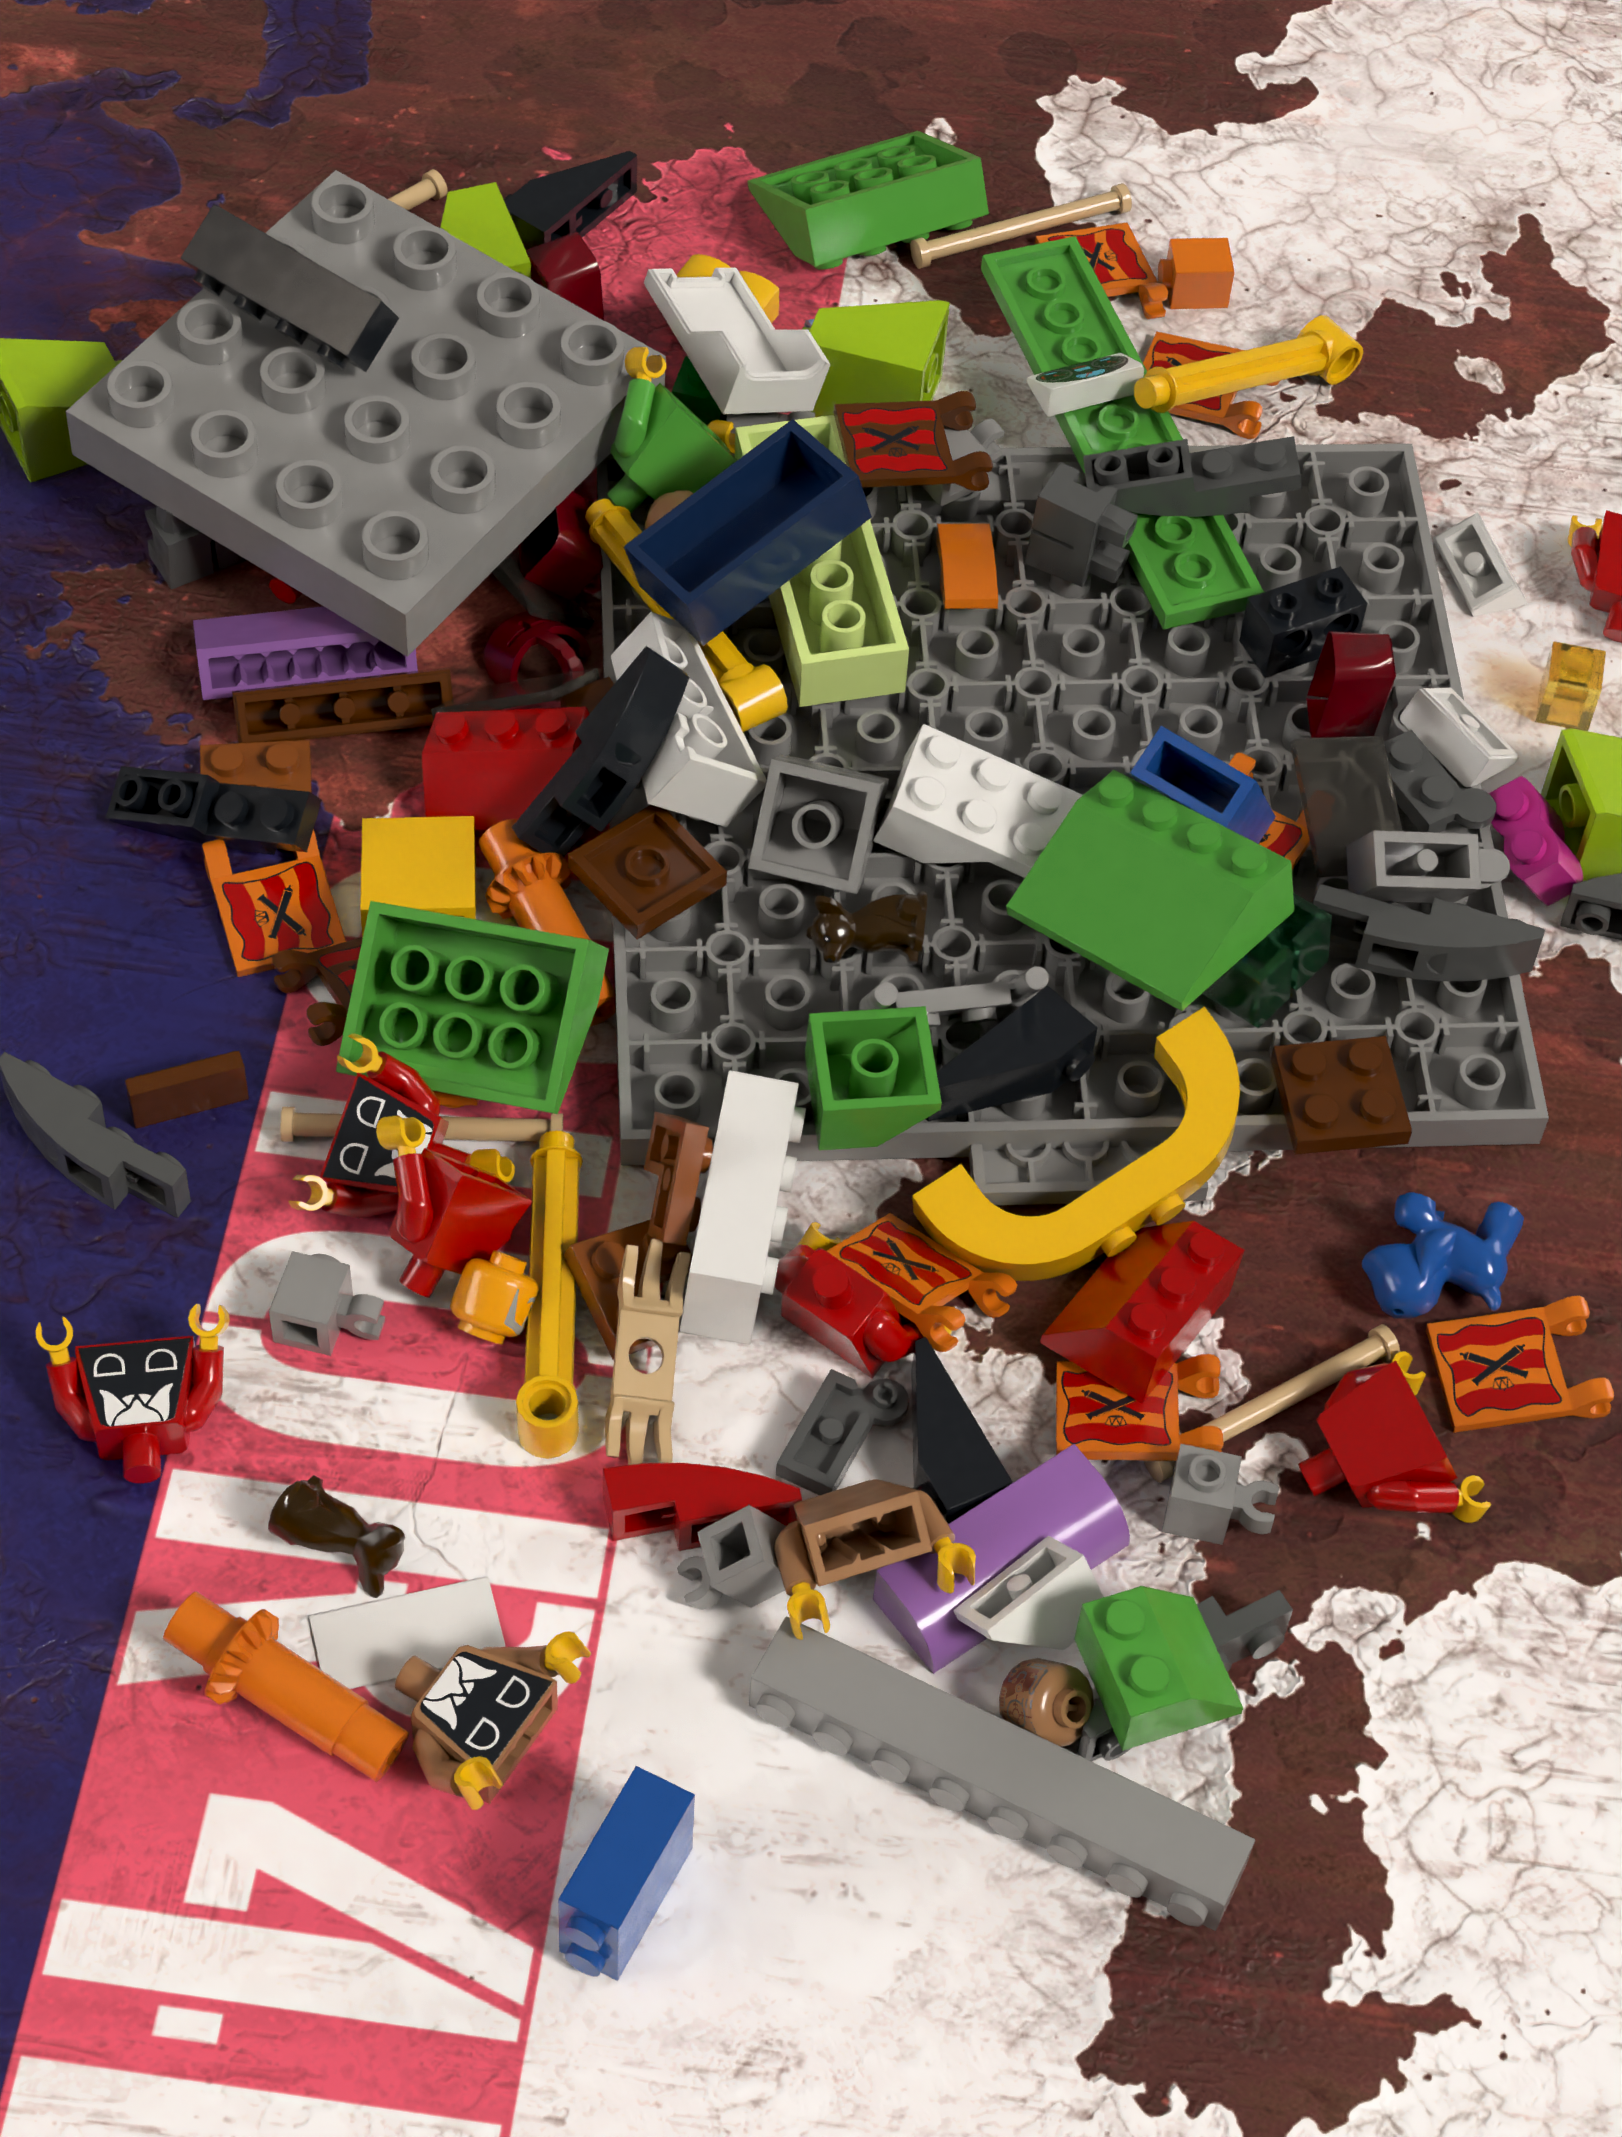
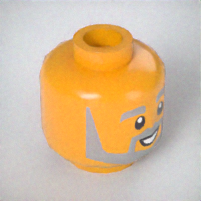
[450,1250,539,1344]

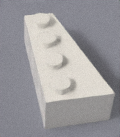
[611,612,767,827]
[680,1070,806,1345]

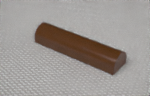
[232,667,454,743]

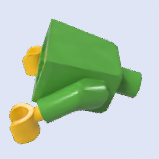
[607,347,737,514]

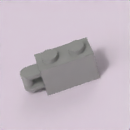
[1346,830,1510,903]

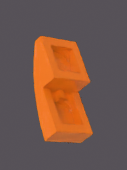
[936,524,998,609]

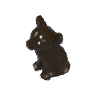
[806,891,928,964]
[268,1475,405,1598]

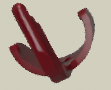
[484,611,591,698]

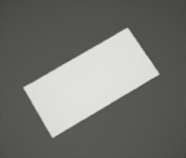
[309,1576,506,1689]

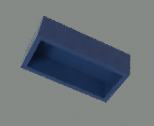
[623,419,872,646]

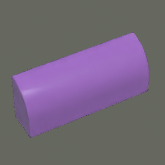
[193,607,418,700]
[873,1444,1130,1674]

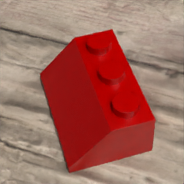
[422,706,590,837]
[1040,1220,1245,1404]

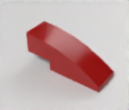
[603,1463,802,1551]

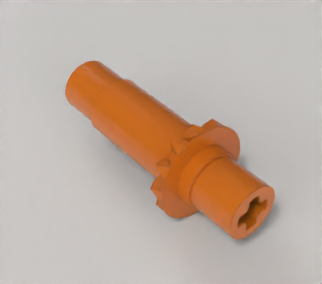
[479,819,615,1027]
[163,1591,409,1782]

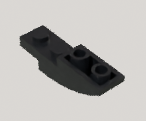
[512,646,690,857]
[105,766,322,855]

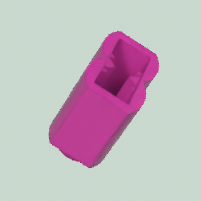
[1488,776,1583,906]

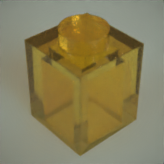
[1535,641,1606,731]

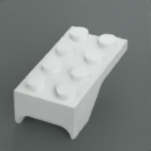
[643,268,831,415]
[873,724,1083,878]

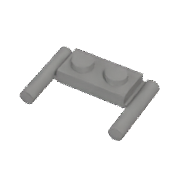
[859,966,1049,1028]

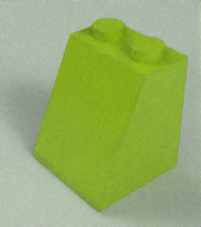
[440,182,531,279]
[802,300,950,417]
[0,338,122,483]
[1541,728,1622,881]

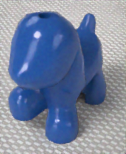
[1362,1192,1524,1319]

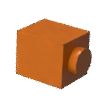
[1158,238,1234,309]

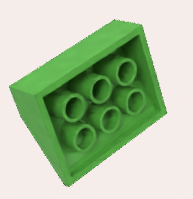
[747,131,989,269]
[1006,770,1294,1011]
[335,901,609,1114]

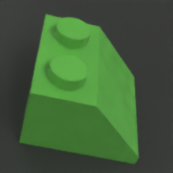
[805,1006,942,1151]
[1074,1586,1243,1751]

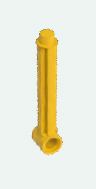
[1134,315,1363,413]
[585,499,788,732]
[516,1130,583,1459]

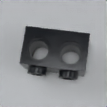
[1239,566,1368,678]

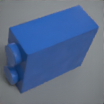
[1130,726,1276,844]
[558,1766,695,1981]

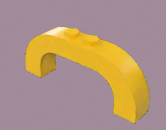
[912,1006,1240,1281]

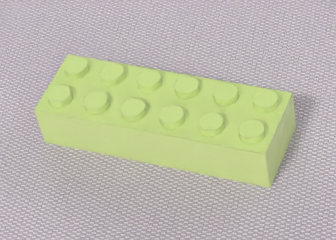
[735,415,909,707]

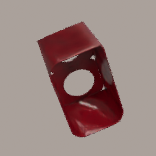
[526,232,604,321]
[518,491,603,601]
[1306,631,1396,744]

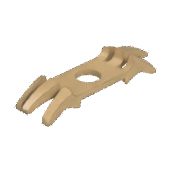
[605,1239,691,1465]

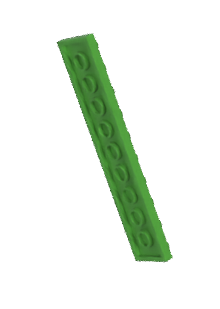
[981,236,1264,630]

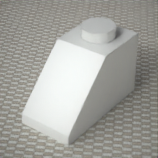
[953,1536,1104,1650]

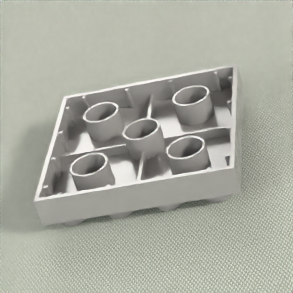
[66,170,666,657]

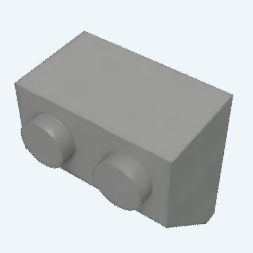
[748,754,889,894]

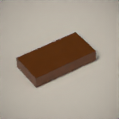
[125,1051,249,1129]

